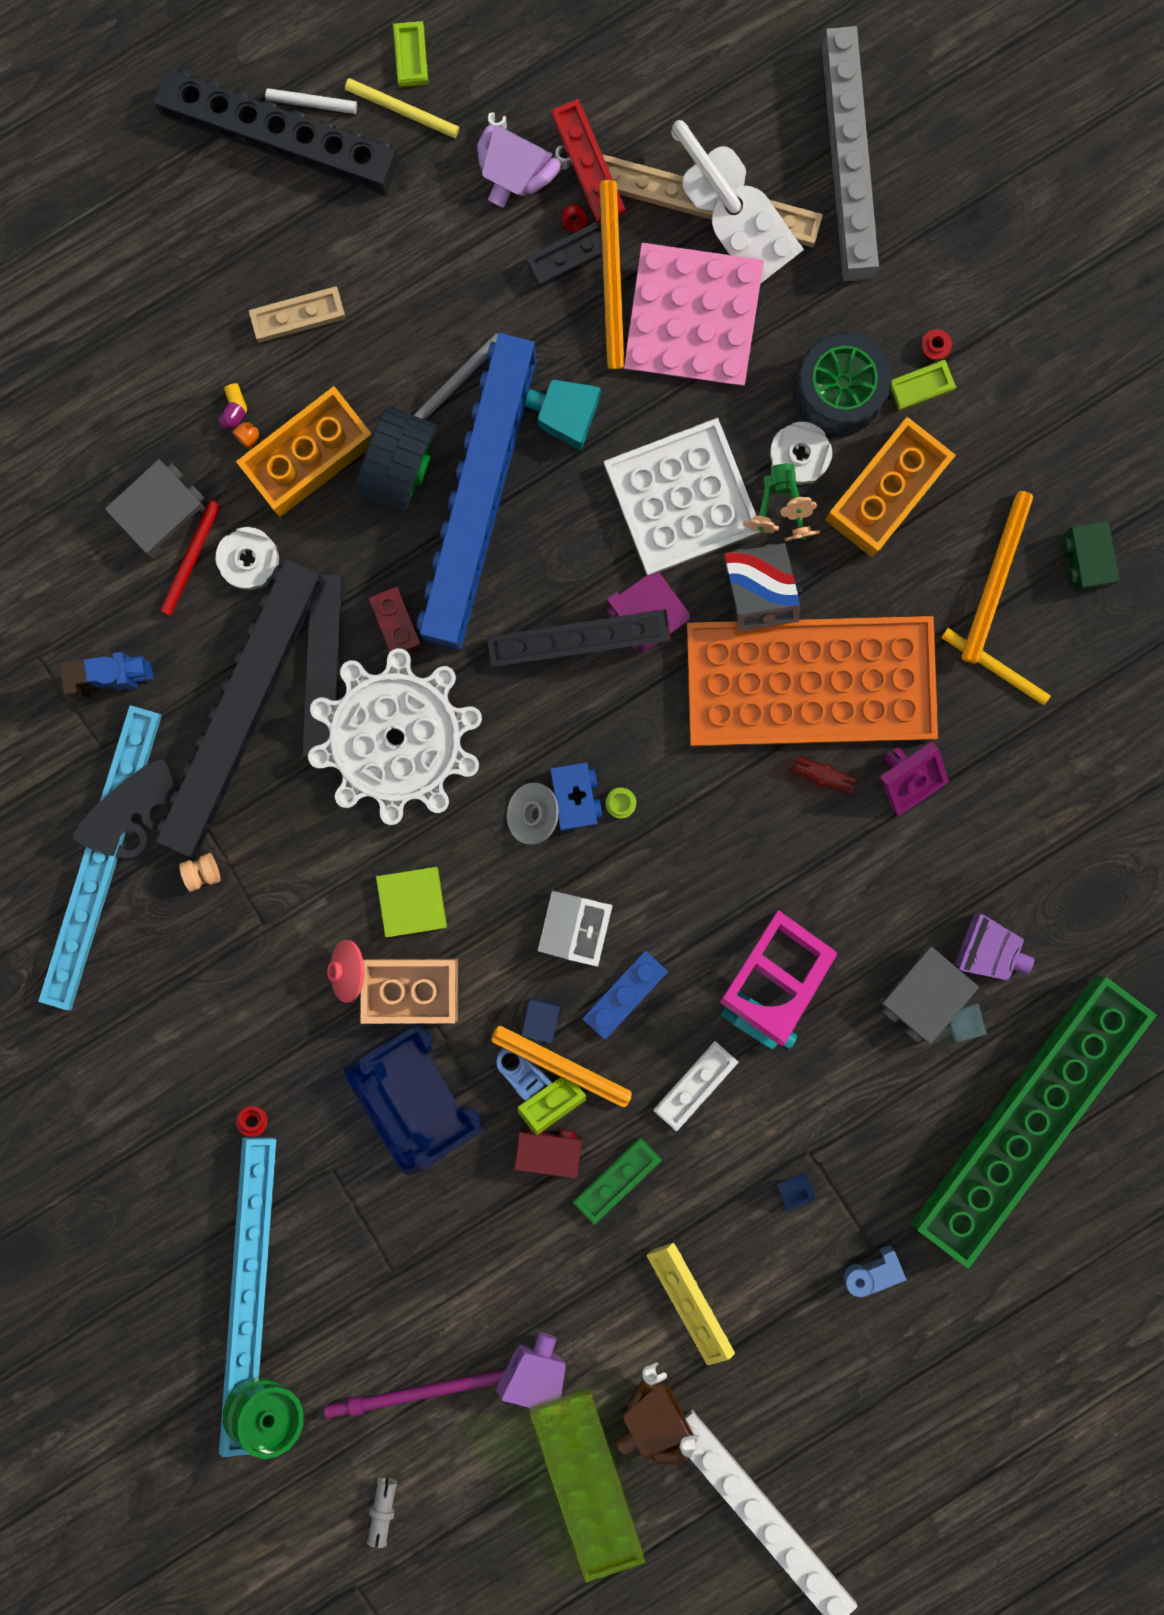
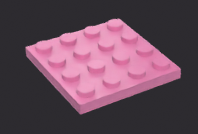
[624,243,764,386]

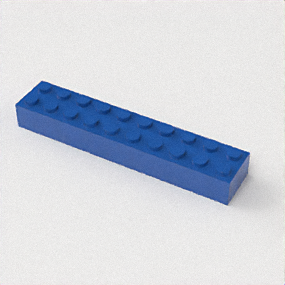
[417,333,537,652]

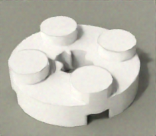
[770,422,832,485]
[216,527,279,590]

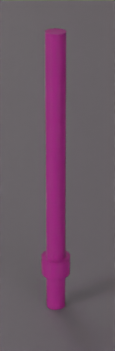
[324,1369,506,1419]

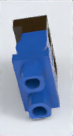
[59,652,153,701]

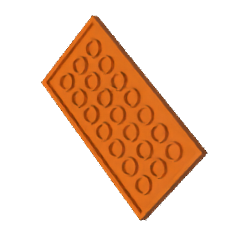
[687,616,938,746]

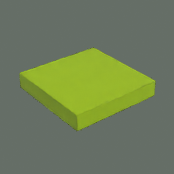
[376,867,447,937]

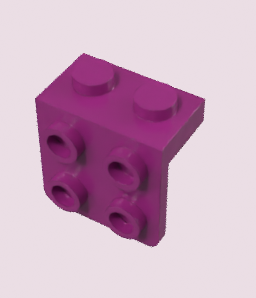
[606,572,690,654]

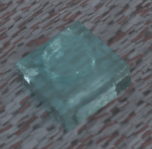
[949,1004,987,1042]

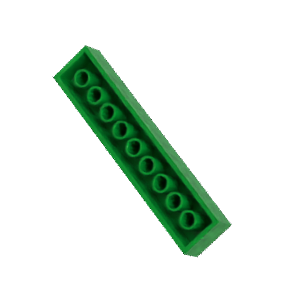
[911,975,1157,1269]

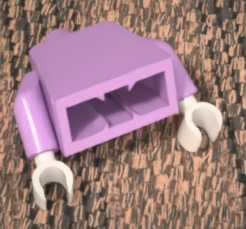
[477,112,571,208]

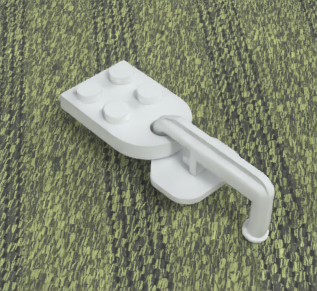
[671,120,804,284]

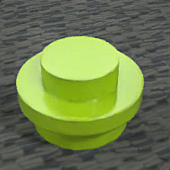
[606,788,636,819]

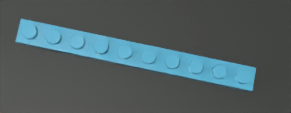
[38,705,162,1010]
[219,1137,276,1457]

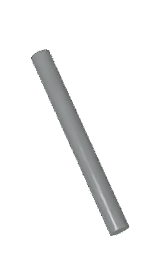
[414,333,498,420]

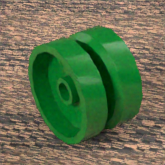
[223,1377,303,1459]

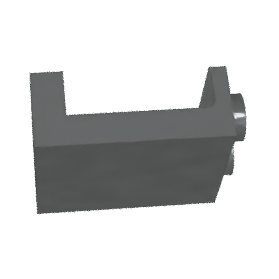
[105,459,206,559]
[879,945,979,1044]

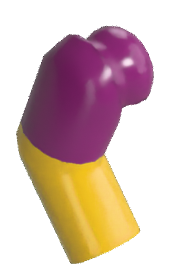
[218,383,247,430]

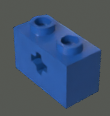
[551,763,602,831]

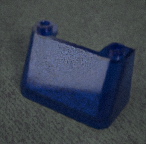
[344,1023,483,1175]

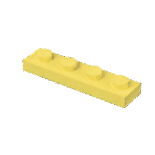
[646,1242,735,1365]

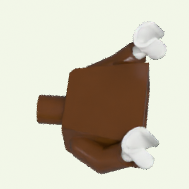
[616,1362,704,1465]

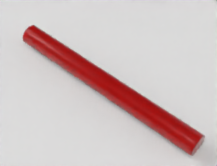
[160,500,221,616]

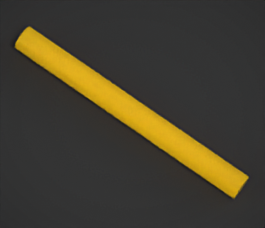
[941,628,1051,706]

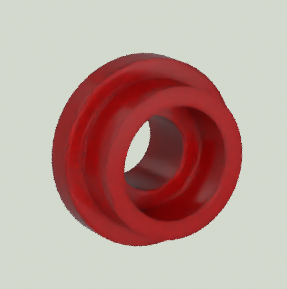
[921,329,952,361]
[236,1106,268,1138]

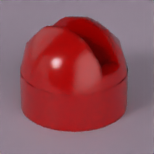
[562,204,587,232]

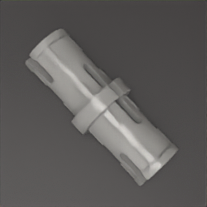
[367,1477,397,1548]

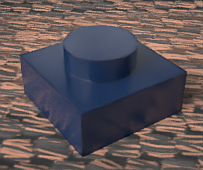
[777,1173,816,1211]

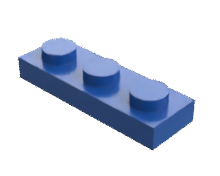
[582,950,668,1040]

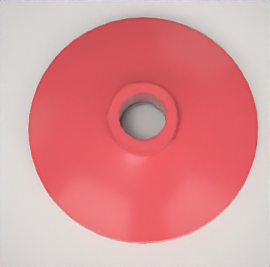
[327,940,364,1003]

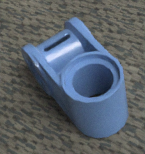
[496,1048,553,1101]

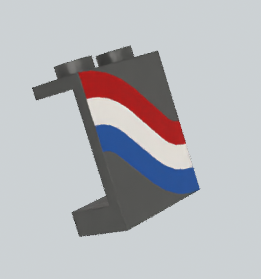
[724,543,800,632]

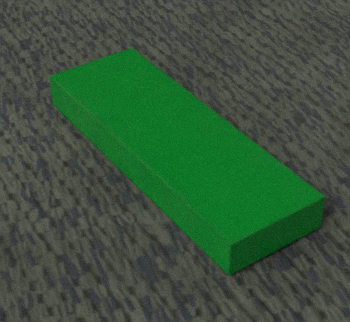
[573,1137,662,1225]

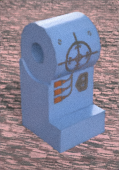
[844,1245,906,1297]

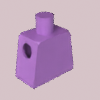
[496,1332,565,1415]

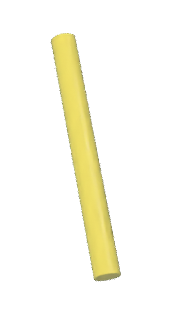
[345,78,460,138]

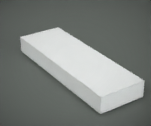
[653,1041,738,1132]

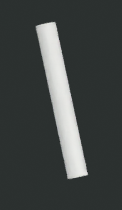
[265,88,357,114]

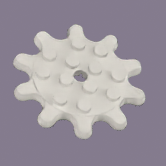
[308,648,482,825]

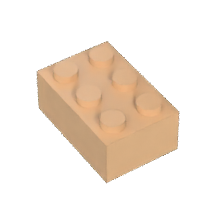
[361,959,458,1024]

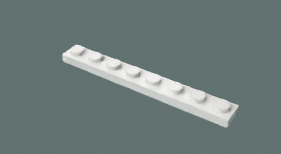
[685,1410,858,1615]

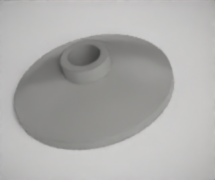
[507,783,559,845]

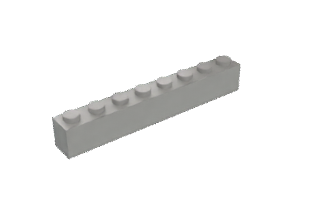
[822,26,879,282]

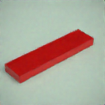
[550,99,626,225]

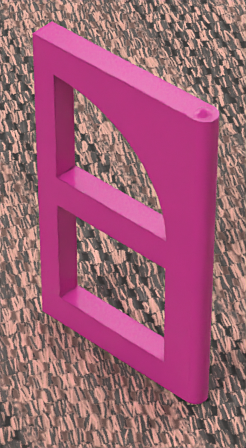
[720,910,837,1046]

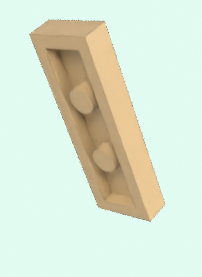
[249,286,346,343]

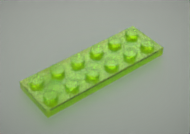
[529,1388,646,1582]

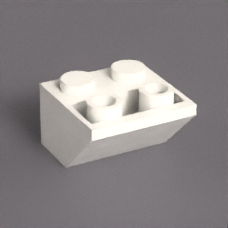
[538,891,612,967]

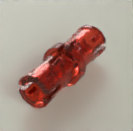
[792,755,857,795]

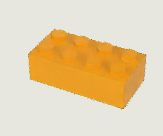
[236,386,372,517]
[825,417,956,558]

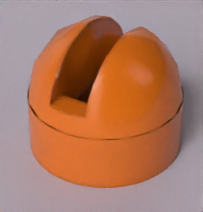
[232,422,259,450]

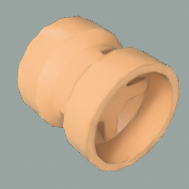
[179,853,221,892]

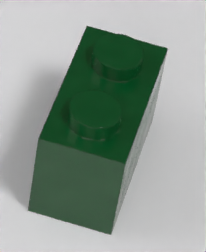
[1062,521,1120,592]

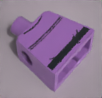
[954,914,1034,980]

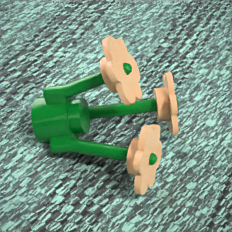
[743,463,820,542]

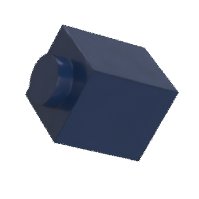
[521,998,561,1047]

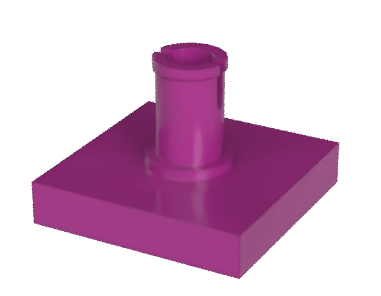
[880,742,949,817]

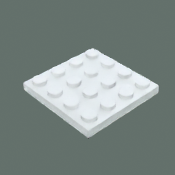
[604,418,762,576]

